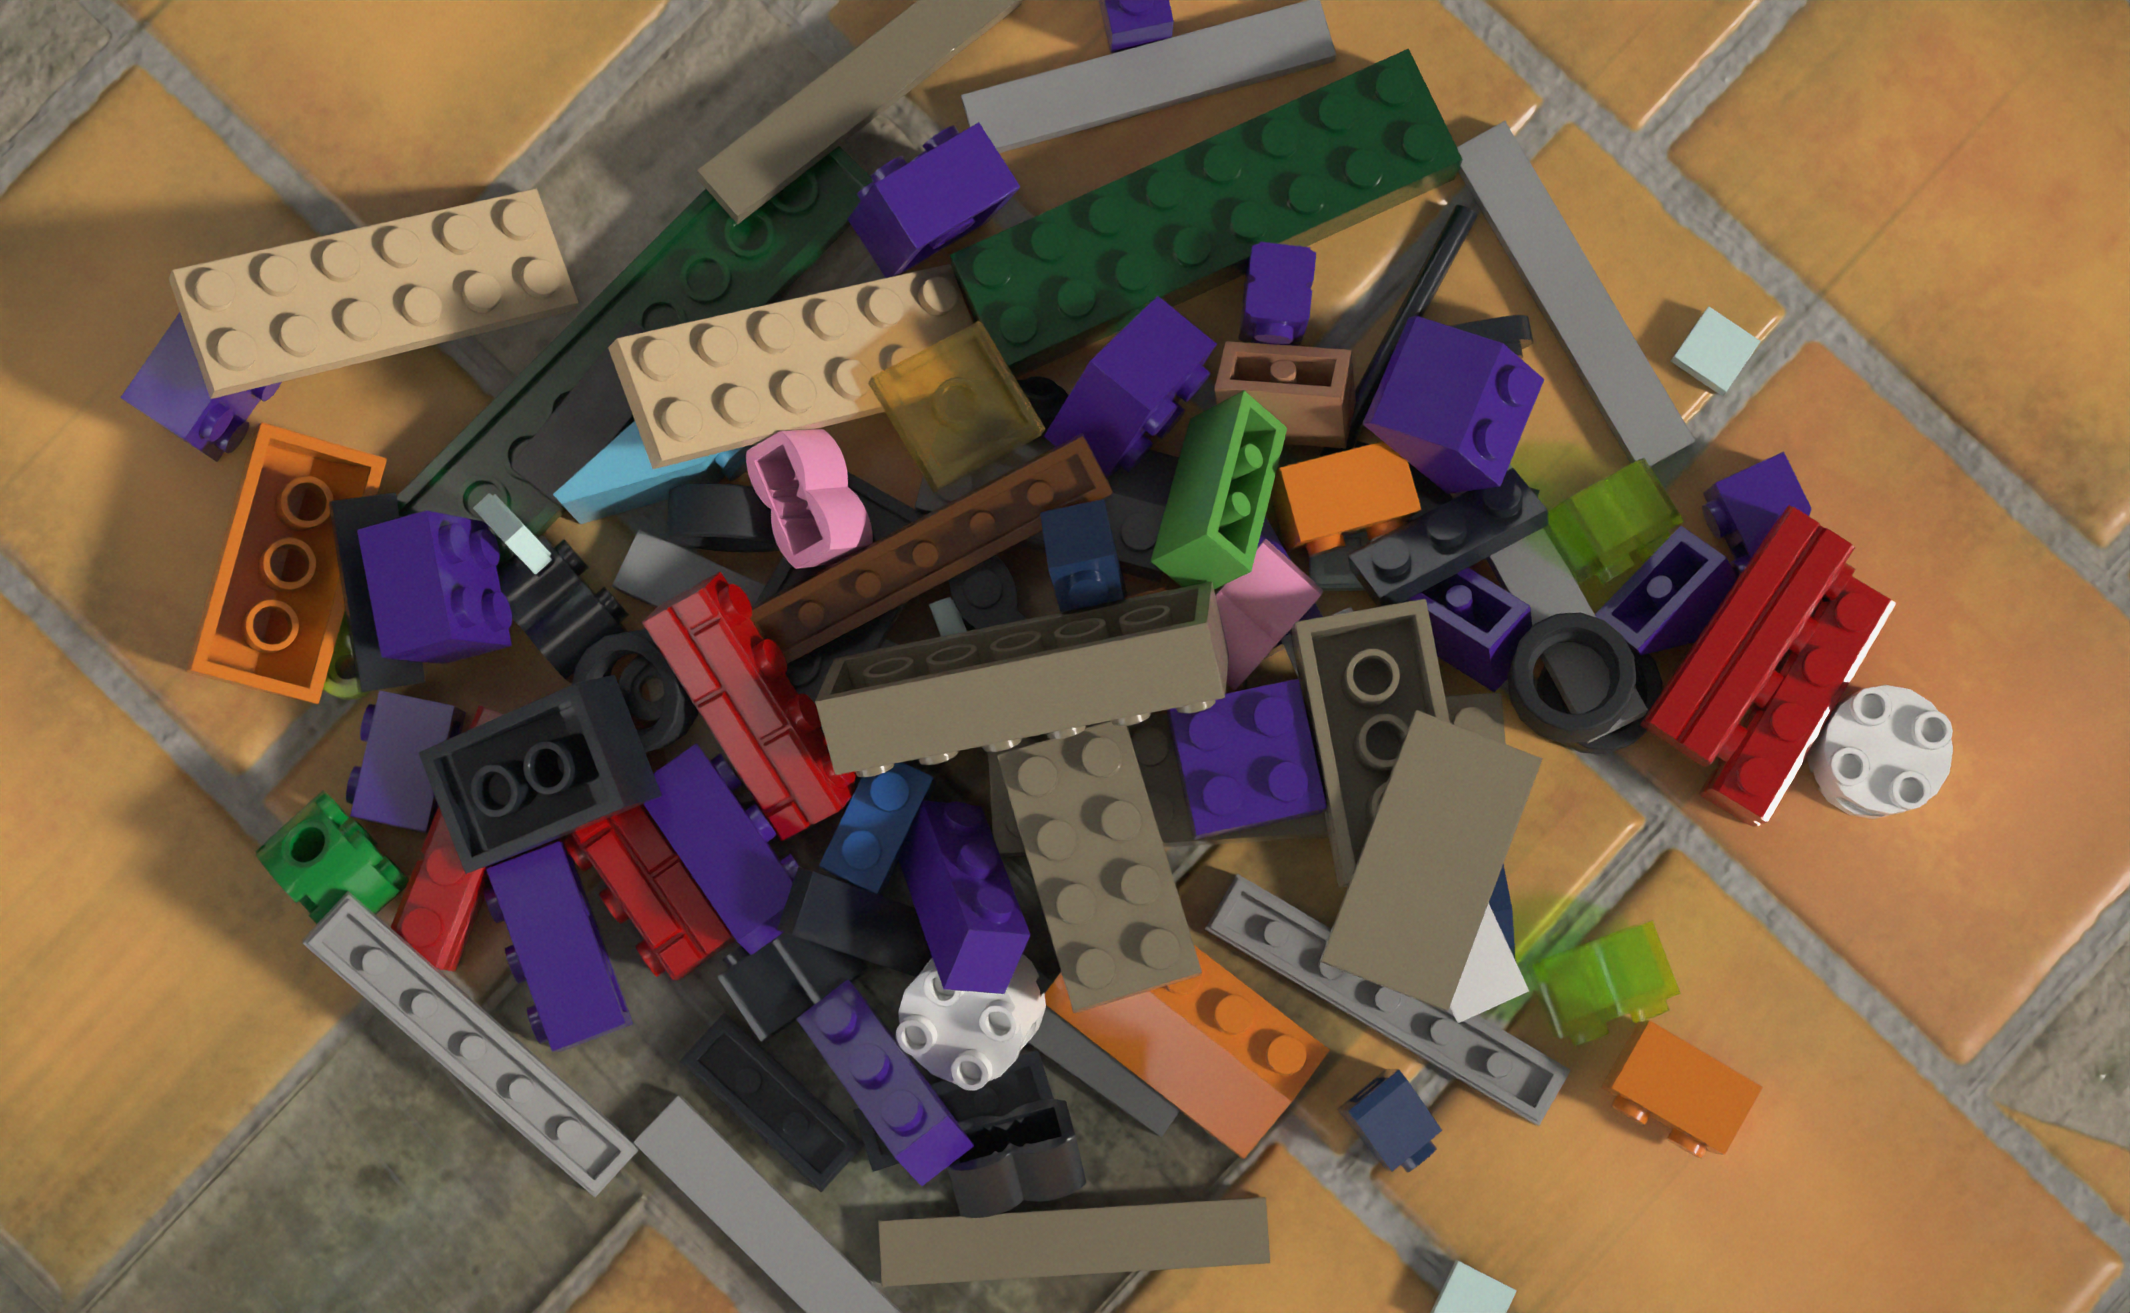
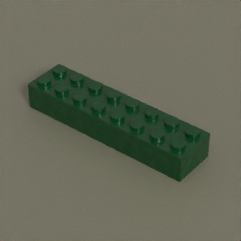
[950,48,1463,381]

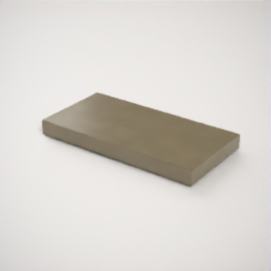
[1319,710,1543,1011]

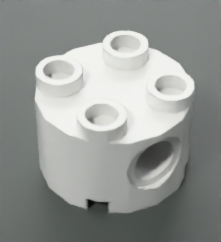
[1807,685,1953,819]
[896,954,1046,1090]

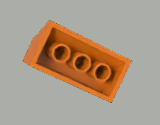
[186,422,387,704]
[1045,945,1330,1159]

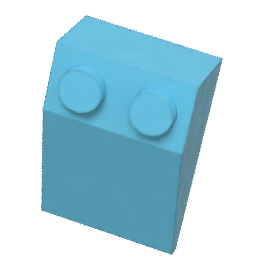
[553,421,759,524]

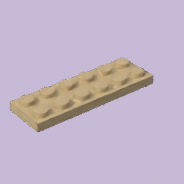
[169,188,578,399]
[608,264,994,469]

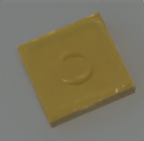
[868,320,1045,493]

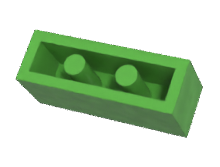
[1151,390,1287,589]

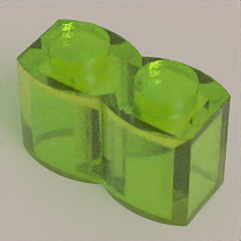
[1543,457,1685,585]
[1526,920,1681,1046]

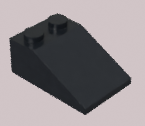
[418,674,662,874]

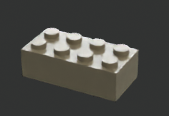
[1290,599,1450,888]
[997,721,1202,1014]

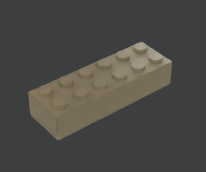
[815,581,1229,777]

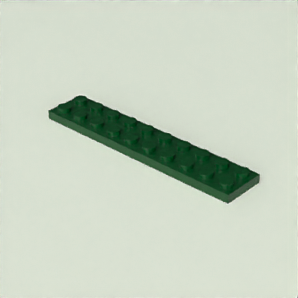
[397,146,873,573]

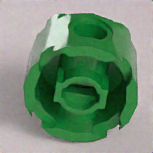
[255,790,409,924]

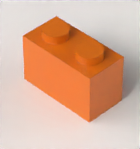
[1271,441,1422,557]
[1601,1020,1763,1159]

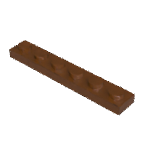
[750,433,1113,664]

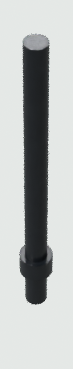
[1310,205,1477,460]

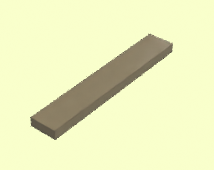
[697,0,1022,224]
[878,1197,1270,1287]

